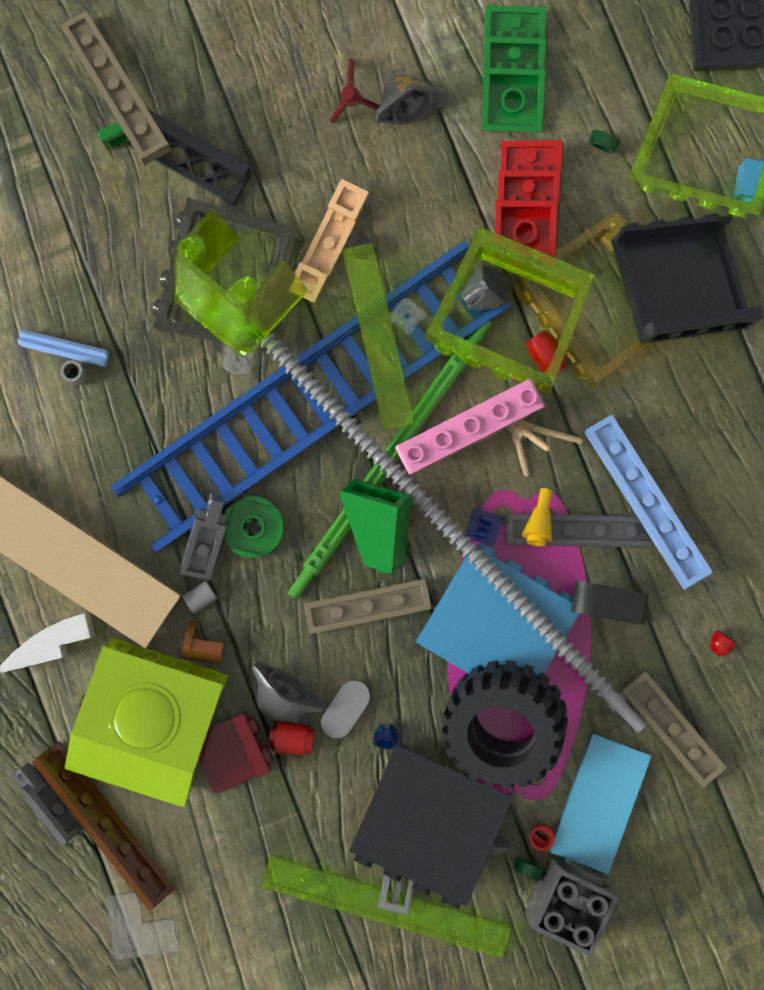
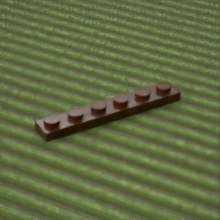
[32,741,175,911]

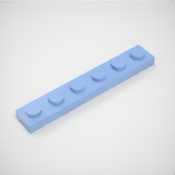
[584,415,713,590]

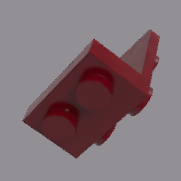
[199,711,274,793]

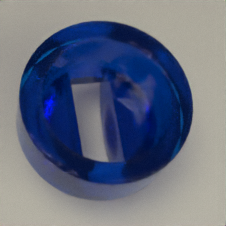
[373,723,399,750]

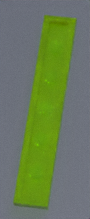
[342,243,414,431]

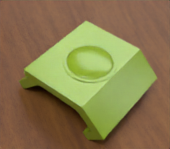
[64,637,229,807]

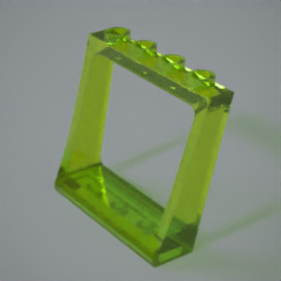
[628,73,764,219]
[425,226,595,394]

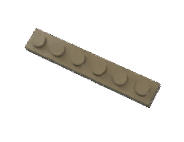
[60,10,171,166]

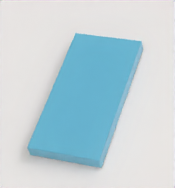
[548,733,651,875]

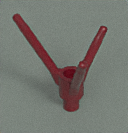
[330,58,381,123]

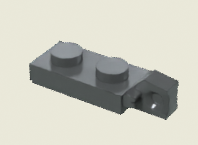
[179,493,227,581]
[13,762,84,846]

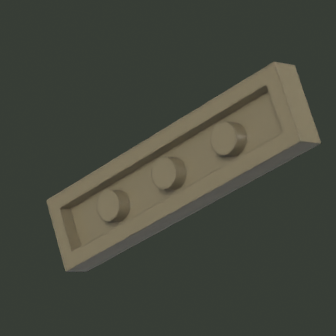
[303,579,432,634]
[620,670,727,788]

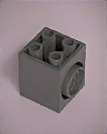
[524,855,619,958]

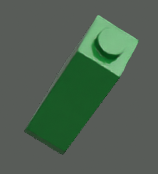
[340,479,411,574]

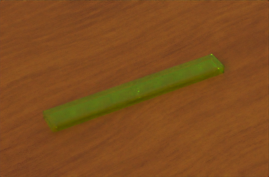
[261,855,511,959]

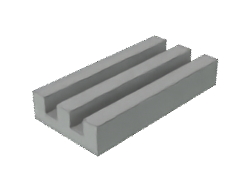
[377,875,414,915]

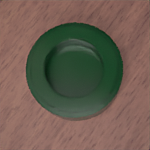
[588,130,621,154]
[513,857,546,881]

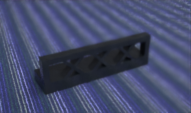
[128,108,252,206]

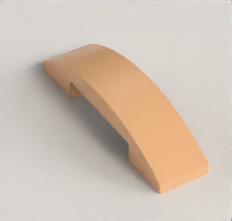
[287,178,369,304]

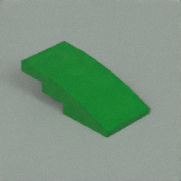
[481,5,546,132]

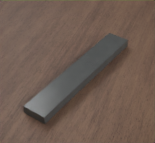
[506,513,692,548]

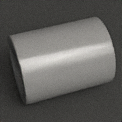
[60,360,87,386]
[182,581,218,614]

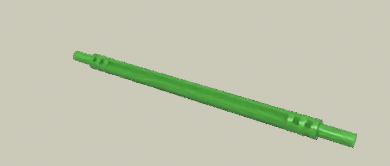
[287,321,492,600]

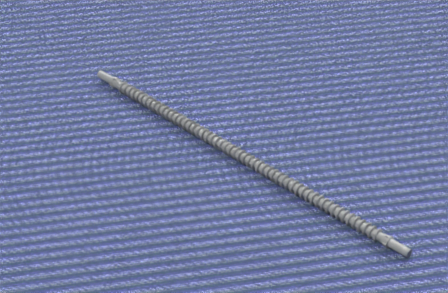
[221,293,647,733]

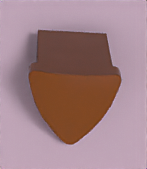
[182,621,225,665]

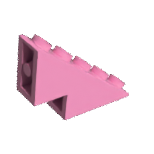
[395,378,545,475]

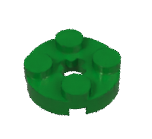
[223,496,284,559]

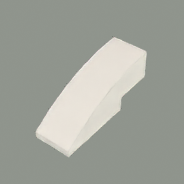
[0,613,96,673]

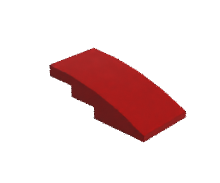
[494,140,564,264]

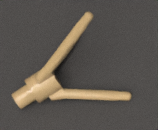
[507,419,584,477]

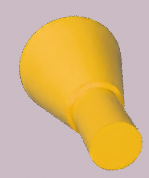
[522,488,552,547]

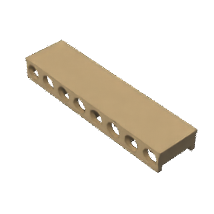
[0,474,183,649]

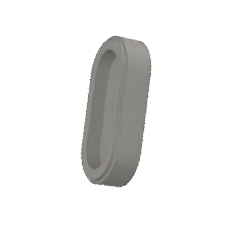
[321,680,370,738]

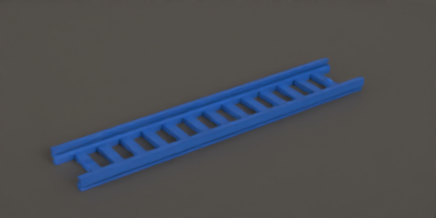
[110,240,511,553]

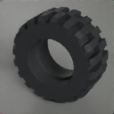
[441,660,568,788]

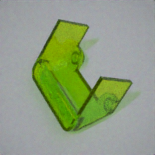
[174,208,308,355]

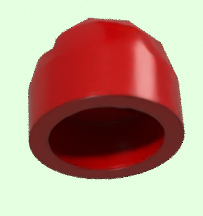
[709,629,737,656]
[529,823,555,851]

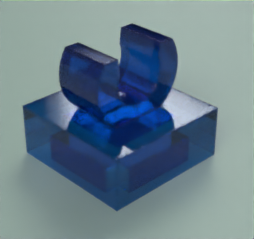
[464,508,503,547]

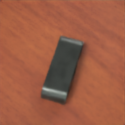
[570,581,649,625]

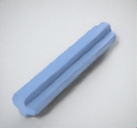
[18,330,109,367]

